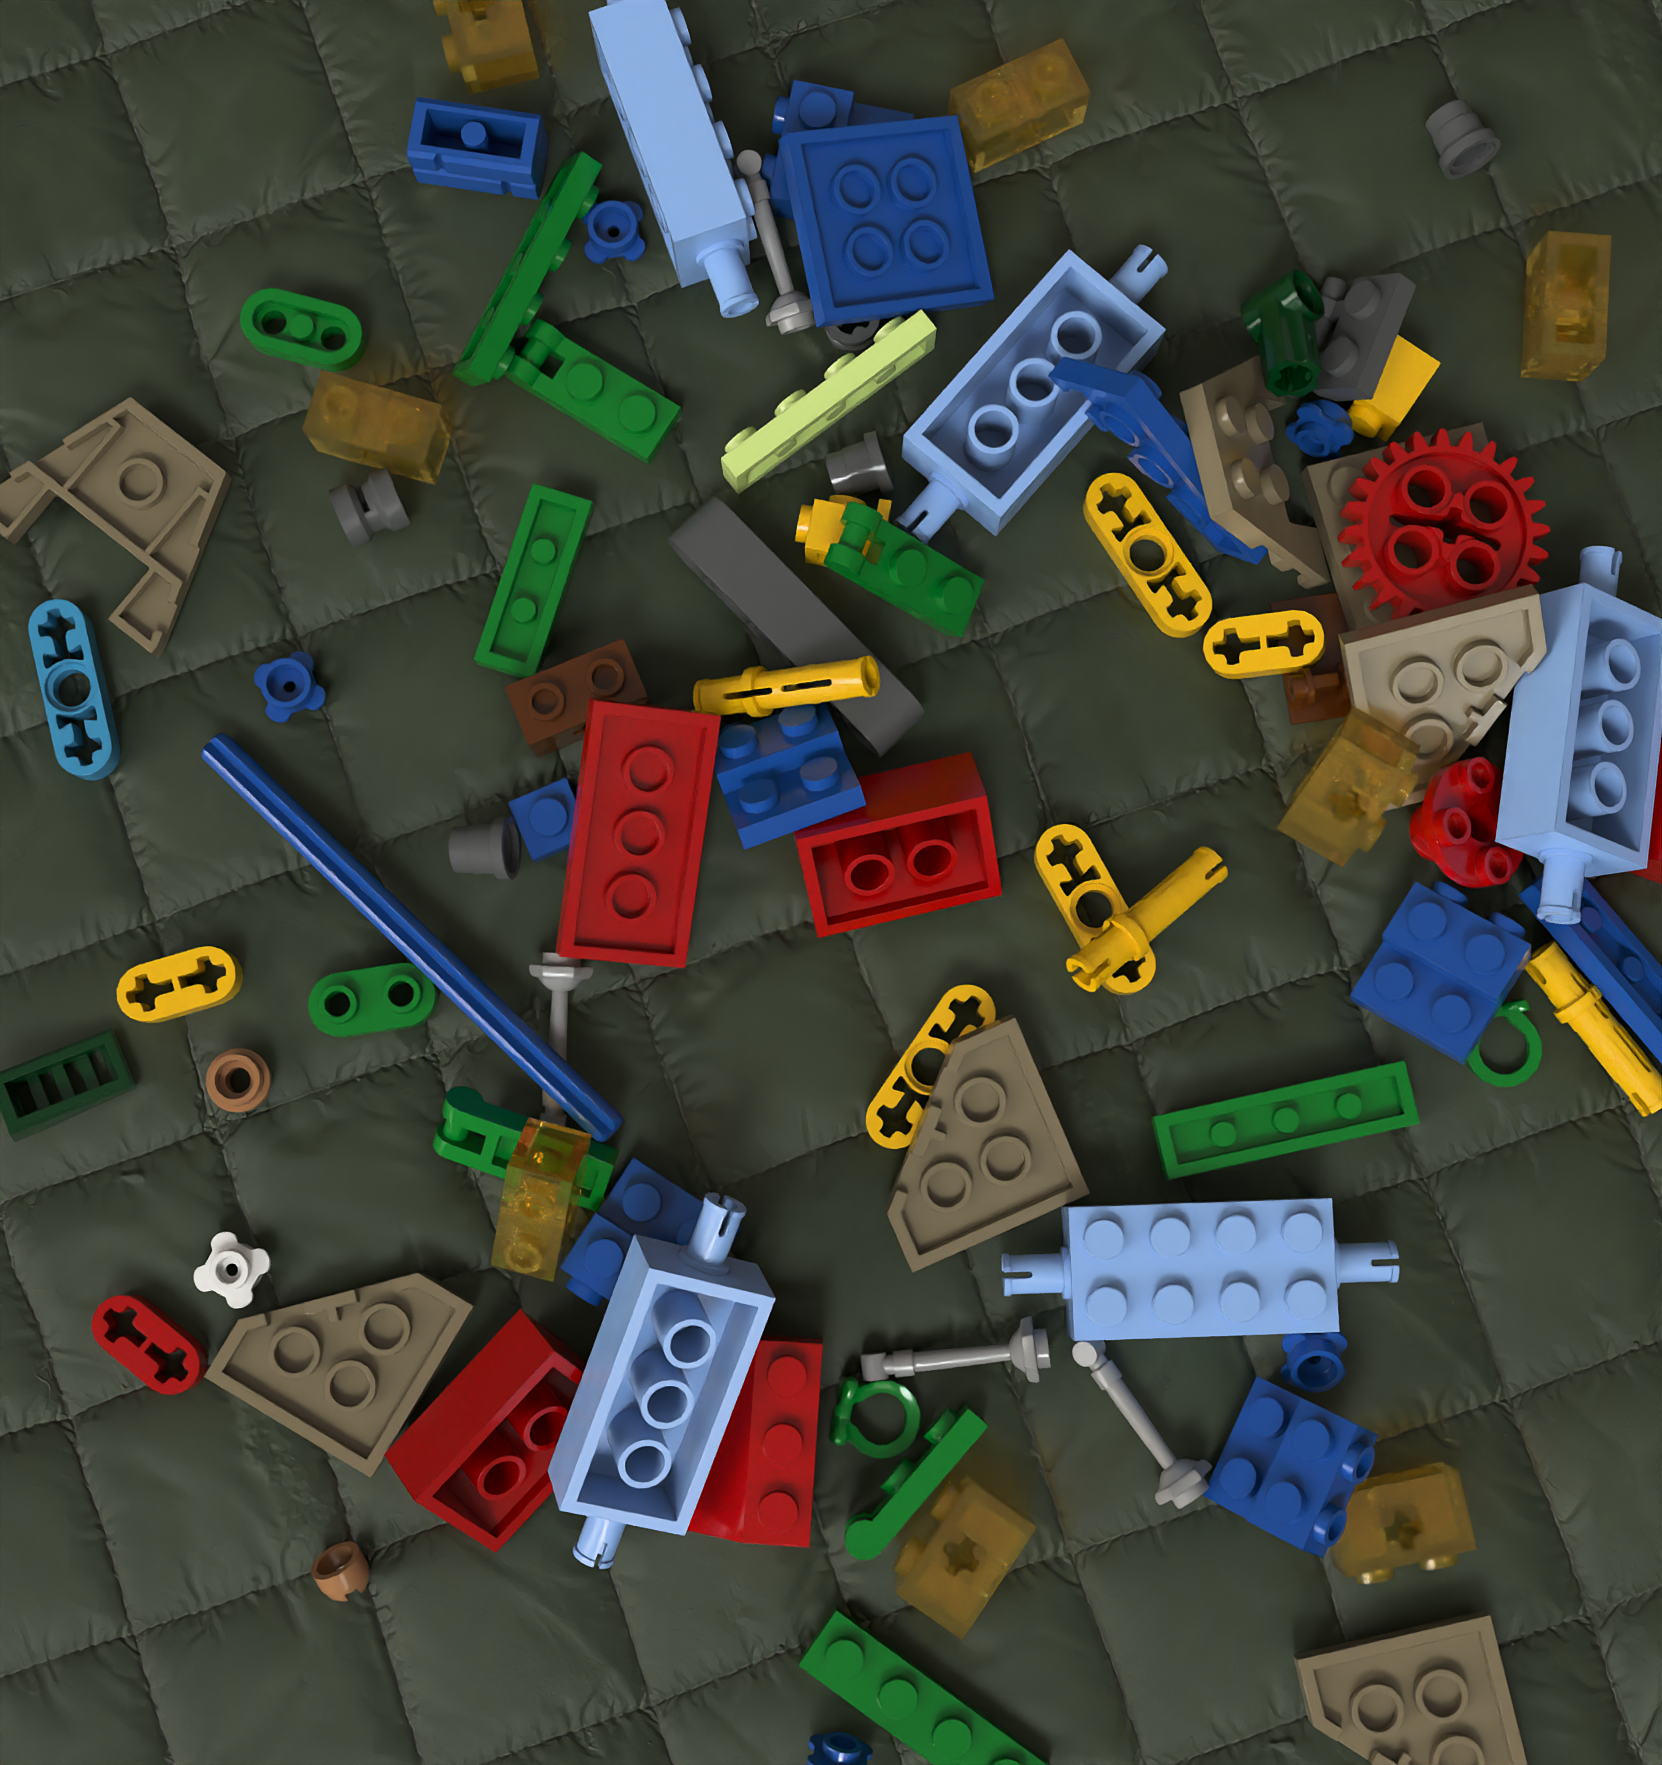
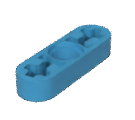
[28,599,121,781]

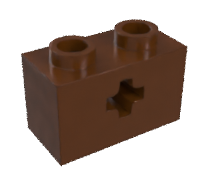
[505,638,651,758]

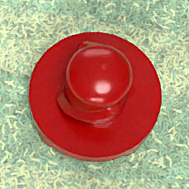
[1409,757,1524,888]

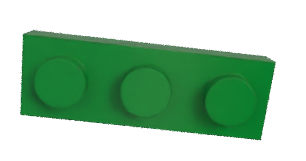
[474,483,595,679]

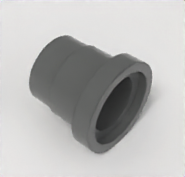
[1425,99,1501,179]
[825,430,895,496]
[449,816,521,880]

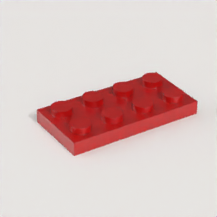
[556,697,721,968]

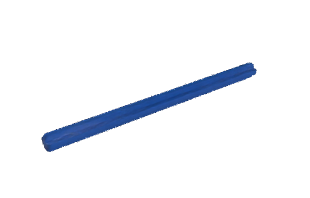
[201,733,624,1142]

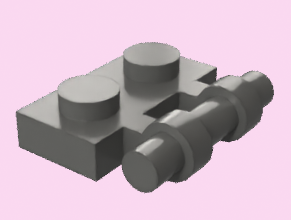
[1286,273,1416,402]

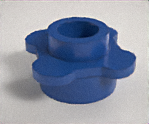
[582,201,646,264]
[1286,400,1354,462]
[254,651,327,723]
[1281,1331,1347,1393]
[806,1732,873,1765]

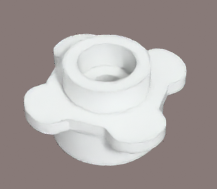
[194,1232,271,1308]

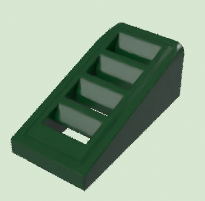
[0,1028,137,1142]

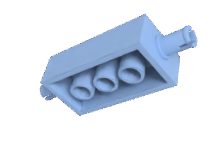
[588,0,759,318]
[894,244,1168,545]
[1495,546,1662,924]
[547,1193,776,1569]
[1001,1197,1399,1341]

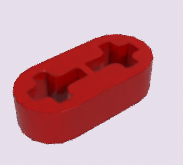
[91,1293,208,1395]

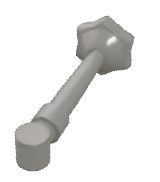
[734,150,816,335]
[529,952,594,1131]
[860,1316,1051,1383]
[1072,1340,1212,1509]

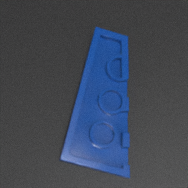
[1048,356,1268,565]

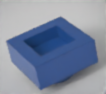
[508,777,576,863]

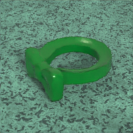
[1466,998,1542,1087]
[828,1375,921,1458]

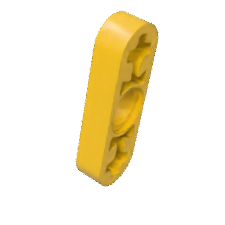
[1083,473,1212,638]
[1034,824,1156,995]
[865,984,996,1149]

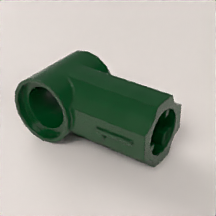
[1240,268,1325,397]

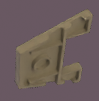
[1179,354,1331,589]
[0,397,232,658]

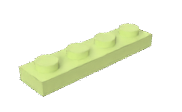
[721,309,937,495]

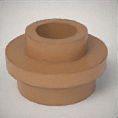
[206,1048,272,1113]

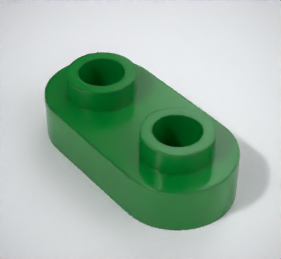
[240,288,367,372]
[308,963,439,1038]

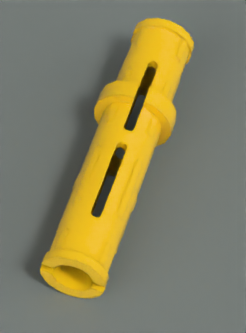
[693,655,880,718]
[1066,846,1228,992]
[1524,940,1662,1117]

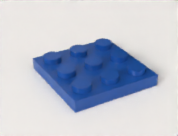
[778,115,995,328]

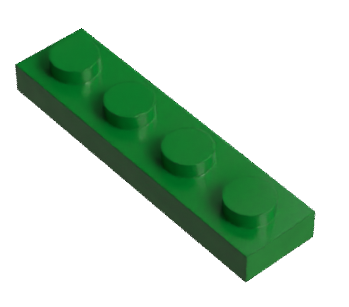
[451,151,602,387]
[1150,1060,1420,1180]
[798,1606,1051,1765]

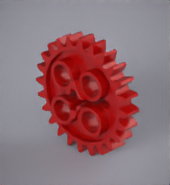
[1337,429,1550,621]

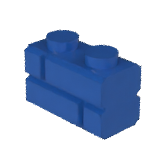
[407,97,549,200]

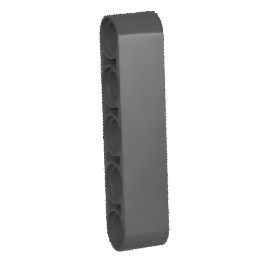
[667,496,926,758]

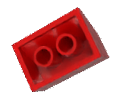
[793,751,1002,938]
[384,1308,586,1553]
[687,1335,823,1548]

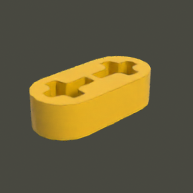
[1203,610,1326,679]
[117,946,243,1023]

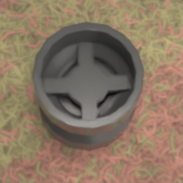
[328,467,412,548]

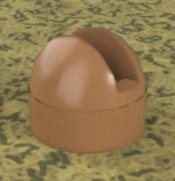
[311,1541,370,1602]

